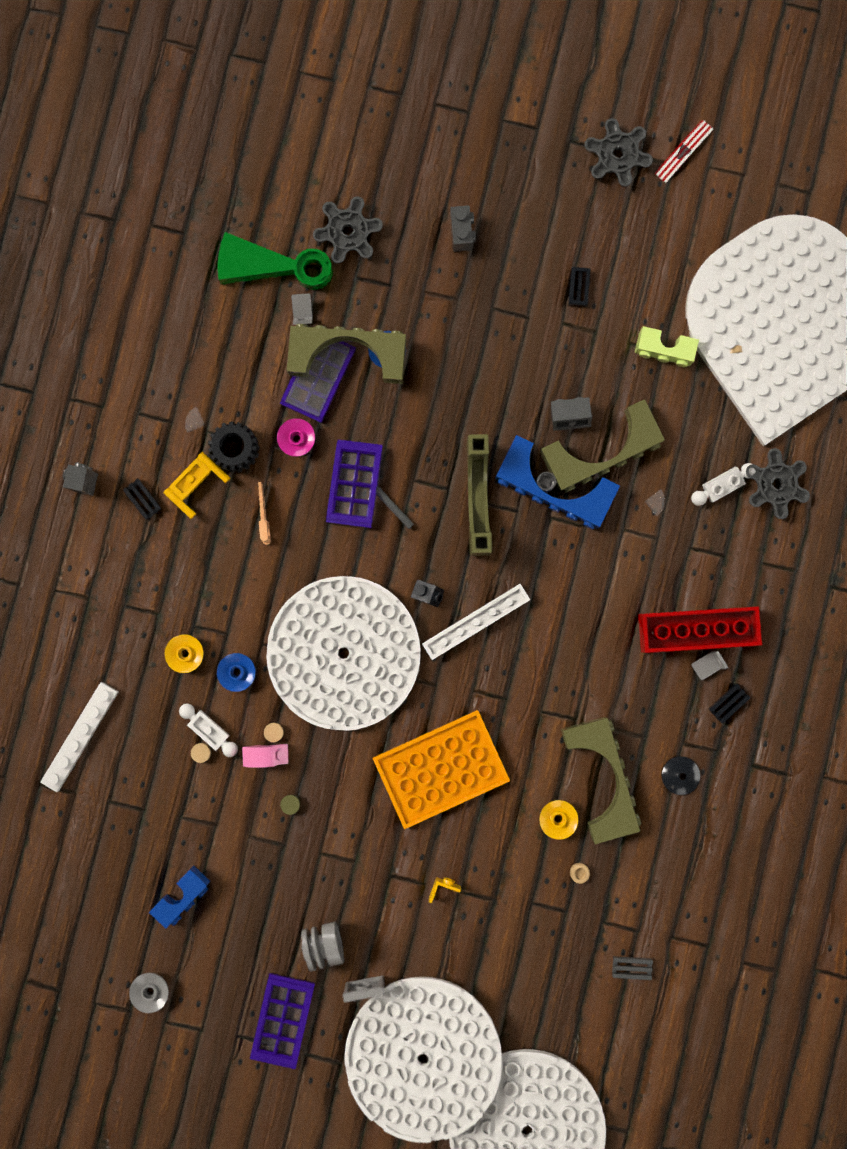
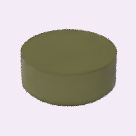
[280,794,300,815]

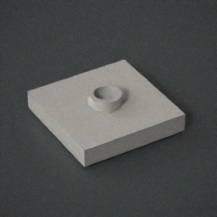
[343,975,385,1002]

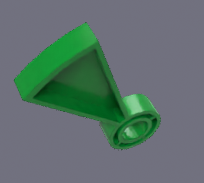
[217,232,333,290]

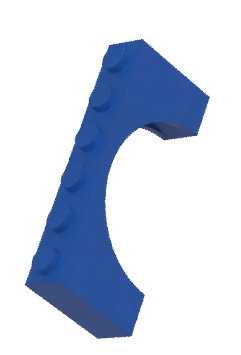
[495,435,620,530]

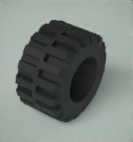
[208,422,259,473]

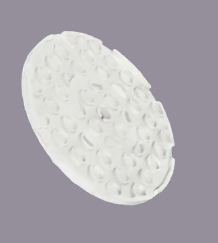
[266,576,420,730]
[345,977,502,1143]
[449,1049,606,1149]

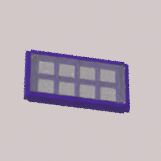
[280,342,356,423]
[326,440,383,528]
[250,973,315,1069]

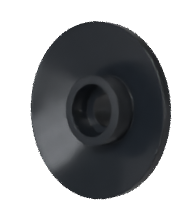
[662,756,700,795]

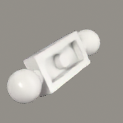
[691,463,756,506]
[179,704,238,757]

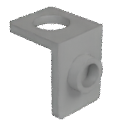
[291,293,313,325]
[691,651,728,680]

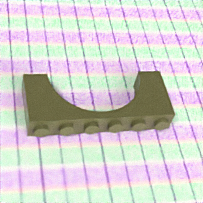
[287,324,407,384]
[540,399,665,493]
[467,434,492,556]
[561,717,641,844]

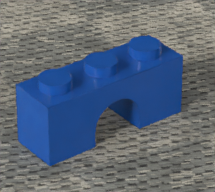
[149,866,210,929]

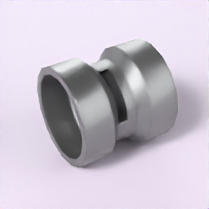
[536,472,556,493]

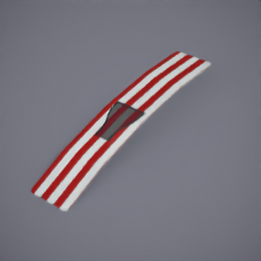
[655,120,713,183]

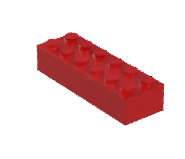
[638,606,762,653]

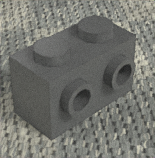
[450,205,476,252]
[551,397,592,431]
[63,462,98,496]

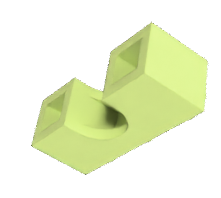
[635,326,699,367]

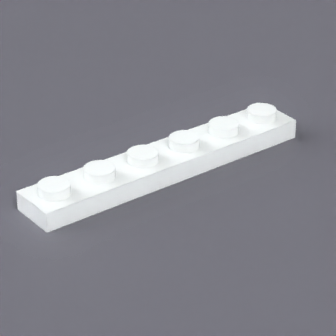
[422,584,530,660]
[40,682,119,792]

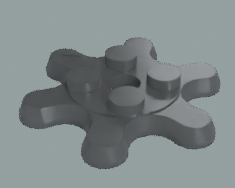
[584,118,653,187]
[313,197,383,264]
[746,448,810,519]

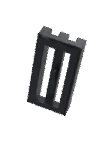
[568,267,591,307]
[123,478,162,520]
[708,683,750,724]

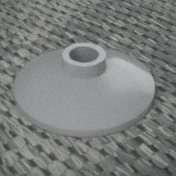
[129,973,169,1013]

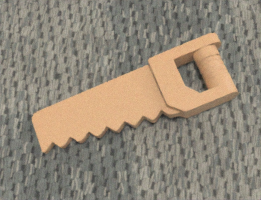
[258,482,271,545]

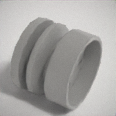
[301,922,344,972]

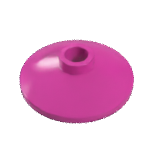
[277,418,315,457]

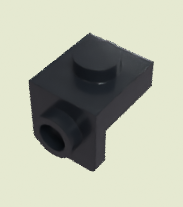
[411,579,444,607]

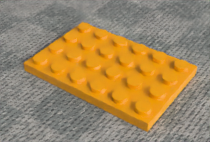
[373,710,510,829]

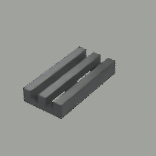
[612,956,653,980]

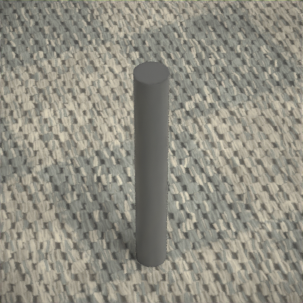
[376,486,414,529]

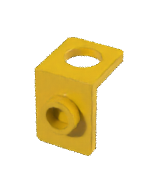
[429,877,461,903]

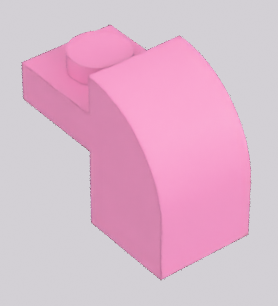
[242,744,289,768]

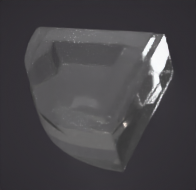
[185,407,205,433]
[645,489,664,516]

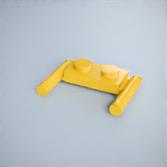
[163,452,230,519]

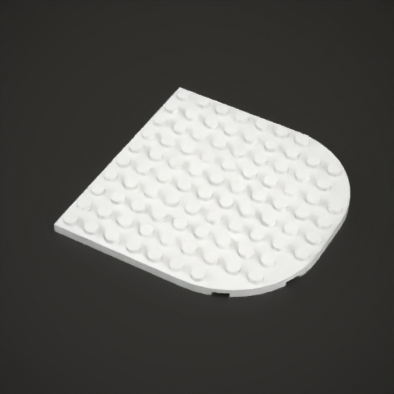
[686,215,847,446]

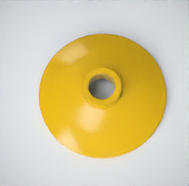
[165,635,204,673]
[539,800,578,840]

